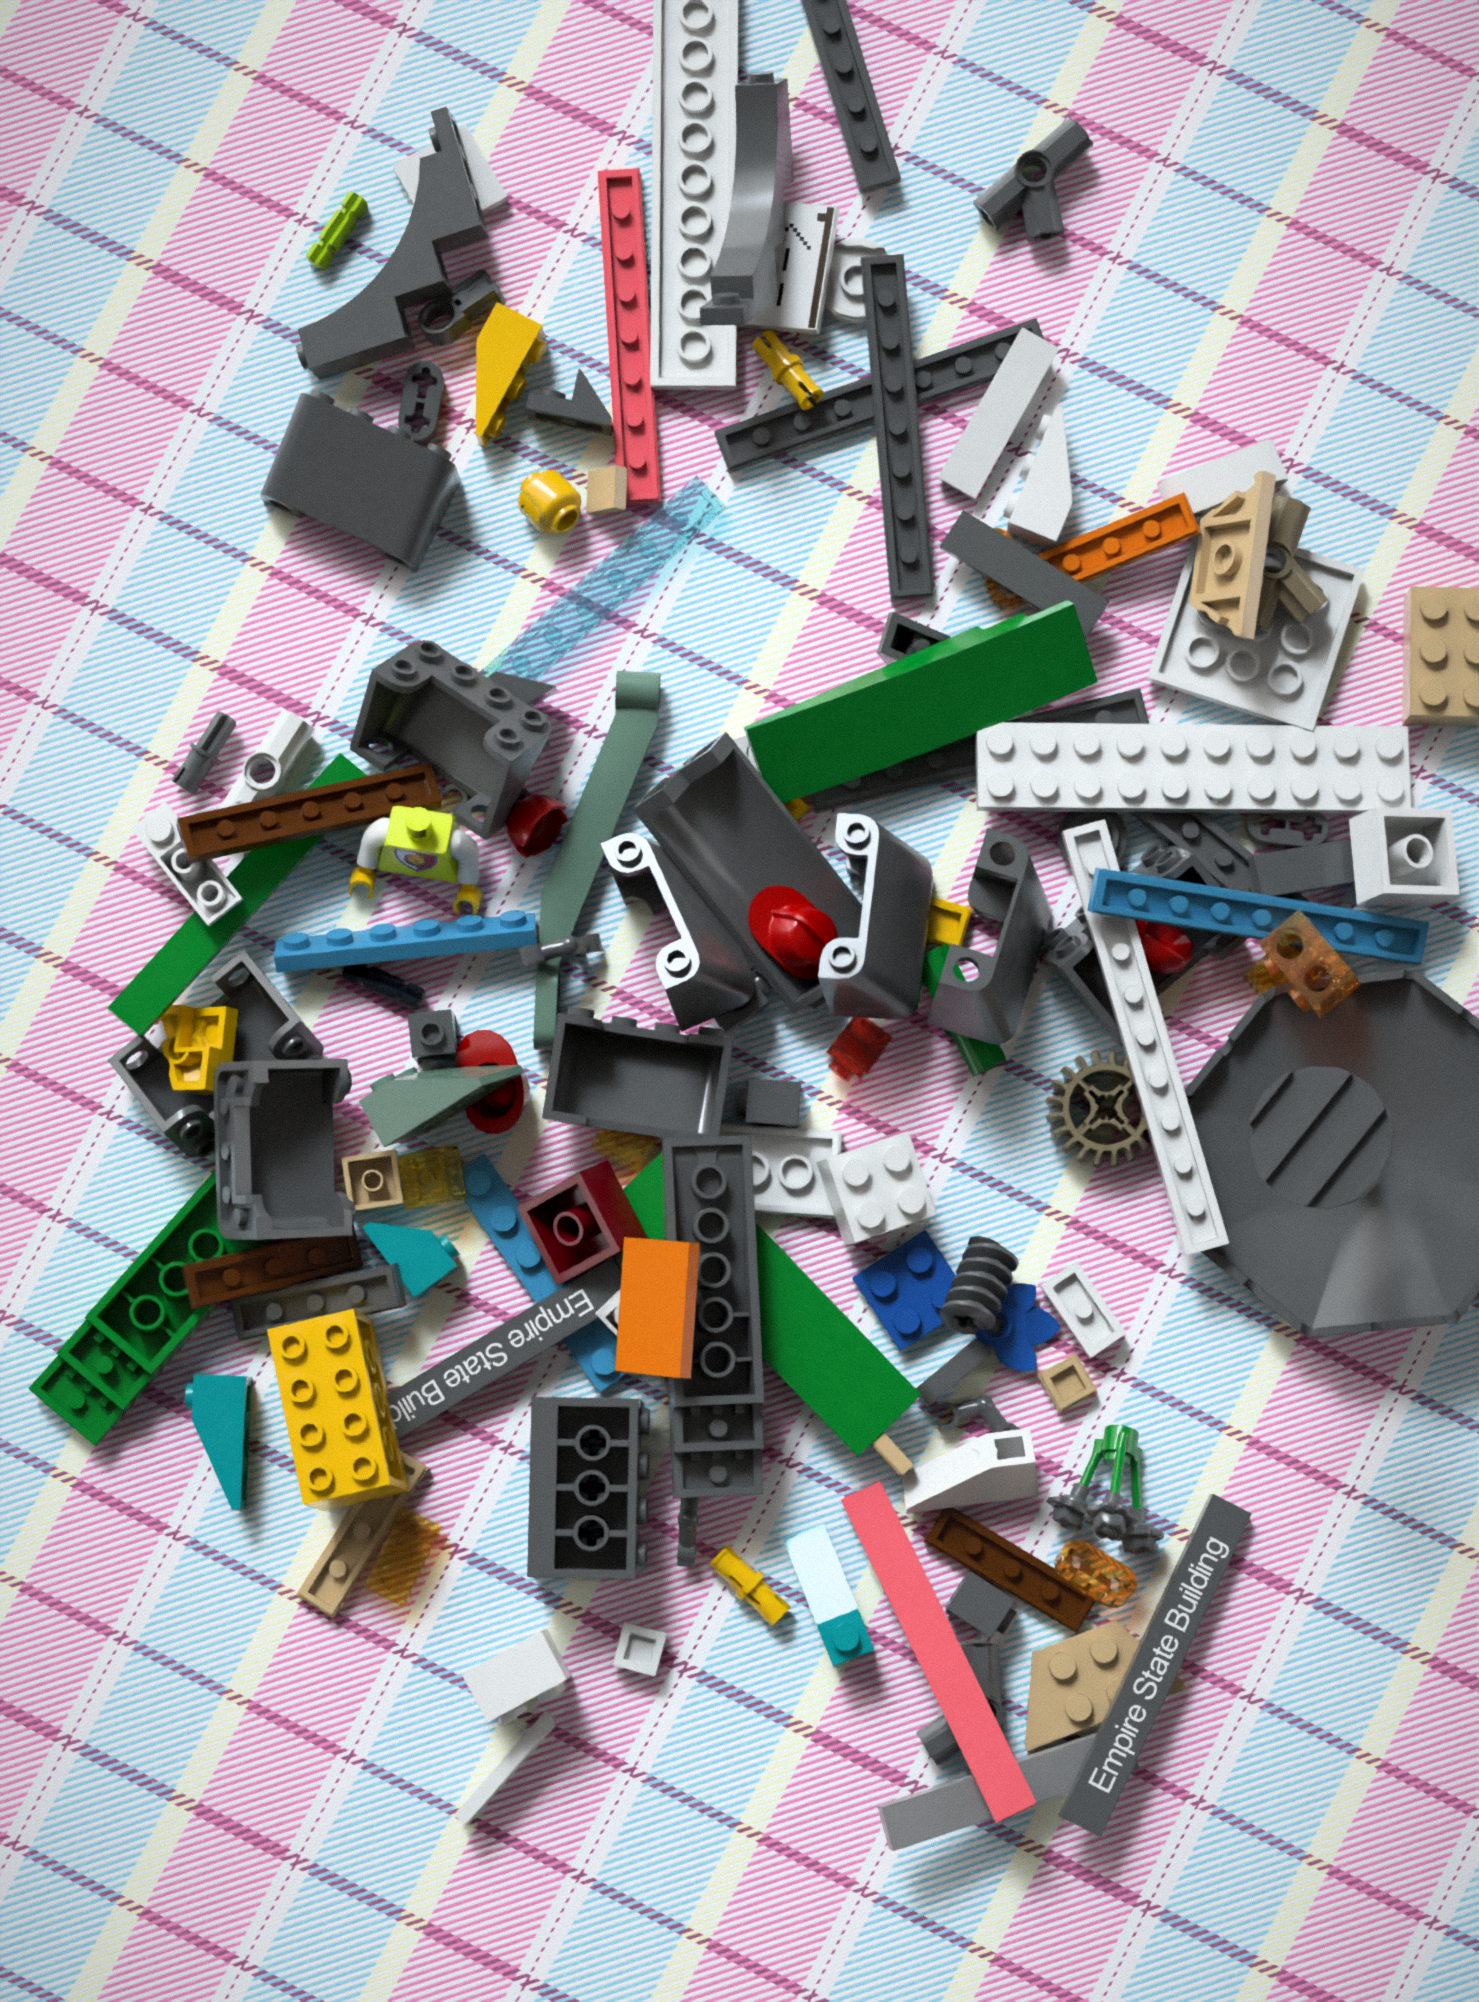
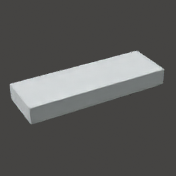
[454,1711,557,1825]

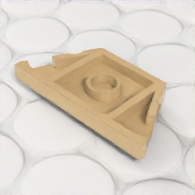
[1189,471,1276,640]
[1024,1620,1187,1751]

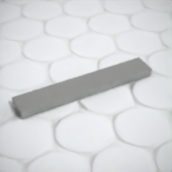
[877,1733,1139,1851]

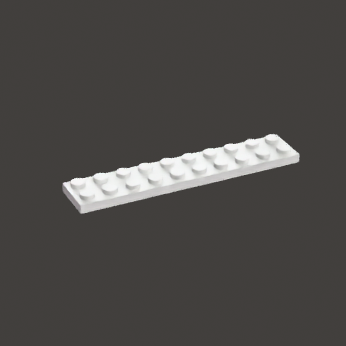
[650,0,738,390]
[975,722,1411,814]

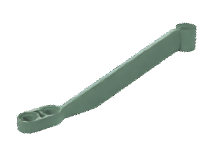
[533,671,661,1051]

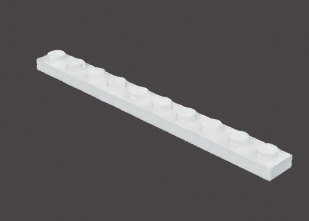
[1061,819,1229,1256]

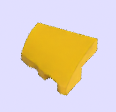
[159,1005,238,1095]

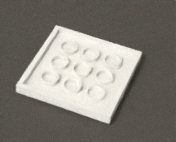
[1146,516,1365,731]

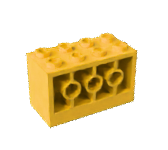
[267,1309,409,1511]

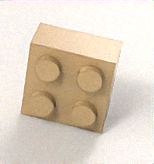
[341,1149,406,1213]

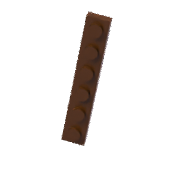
[176,763,442,864]

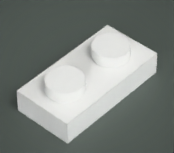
[1040,1260,1127,1359]

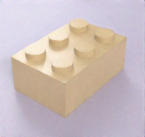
[1402,586,1479,726]

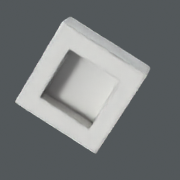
[613,1621,667,1677]

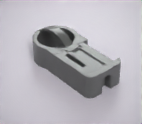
[418,270,506,346]

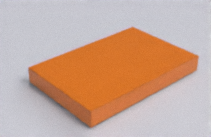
[615,1237,700,1379]

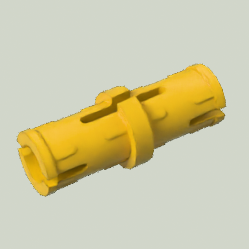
[752,330,824,410]
[708,1544,791,1627]

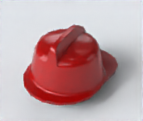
[747,885,838,980]
[455,1030,530,1134]

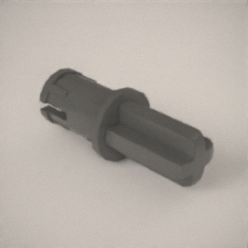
[171,711,236,795]

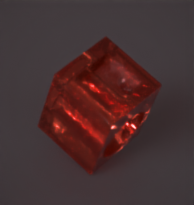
[826,1017,893,1082]

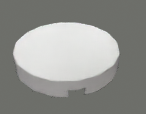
[824,237,890,324]

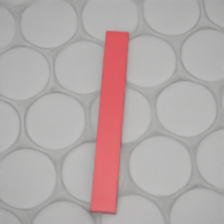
[597,168,661,507]
[840,1481,1037,1824]

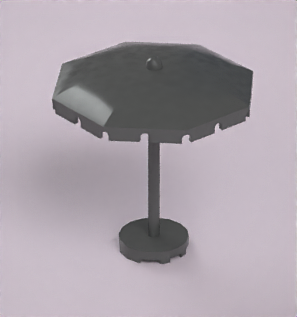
[1185,969,1479,1338]

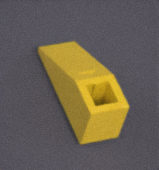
[476,302,547,448]

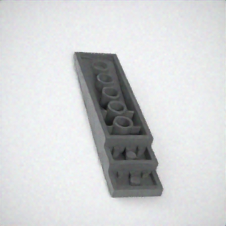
[662,1135,764,1499]

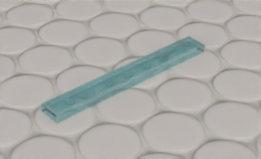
[479,475,726,681]

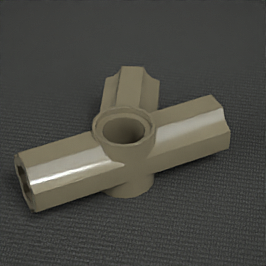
[1256,495,1328,631]

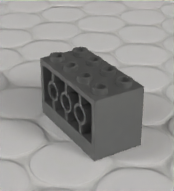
[527,1397,650,1579]

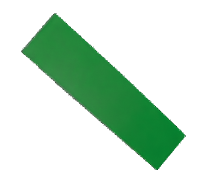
[743,600,1098,803]
[623,1152,921,1457]
[28,1169,274,1447]

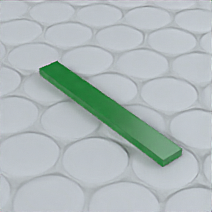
[107,753,367,1039]

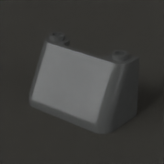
[818,813,933,1020]
[600,833,756,1032]
[213,1059,356,1240]

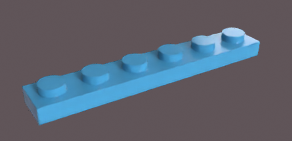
[274,910,537,973]
[448,1153,628,1393]

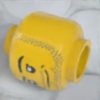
[518,470,581,534]

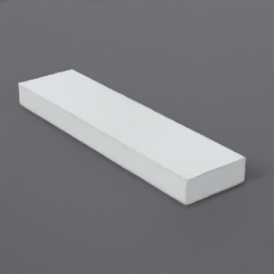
[937,327,1060,500]

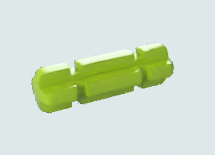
[306,192,368,271]

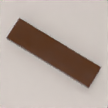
[181,1224,363,1310]
[924,1507,1099,1633]

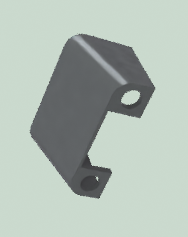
[260,389,461,573]
[349,640,552,840]
[926,828,1051,1045]
[1040,843,1248,1046]
[107,949,324,1157]
[542,1007,734,1138]

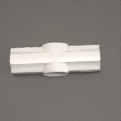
[219,709,316,809]

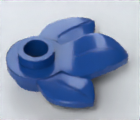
[974,1283,1060,1372]

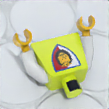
[348,806,484,915]

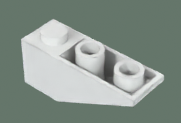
[1003,405,1073,549]
[131,801,244,927]
[901,1428,1039,1513]

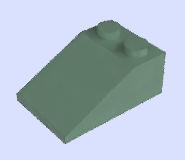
[359,1065,524,1147]

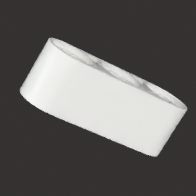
[1157,439,1289,520]

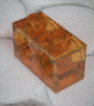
[1258,909,1361,1018]

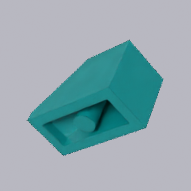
[362,1222,460,1299]

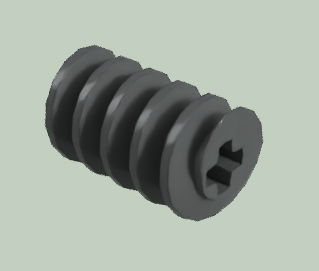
[939,1236,1019,1334]

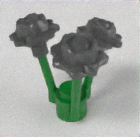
[1046,1424,1164,1555]

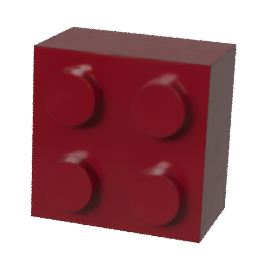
[517,1160,648,1285]

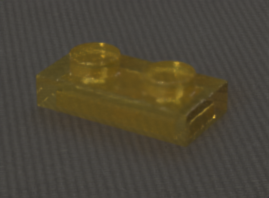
[363,1507,443,1607]

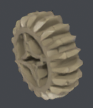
[1046,1050,1150,1168]

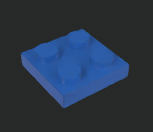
[852,1230,956,1351]

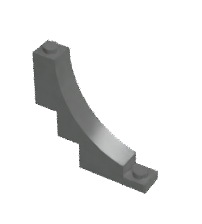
[700,71,794,325]
[296,106,490,380]

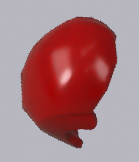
[506,794,568,858]
[1136,920,1194,974]

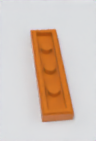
[1036,492,1202,584]

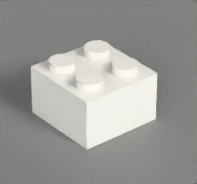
[1349,807,1460,906]
[816,1131,937,1245]
[462,1628,571,1725]

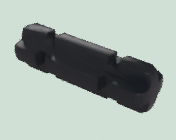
[341,964,425,1010]

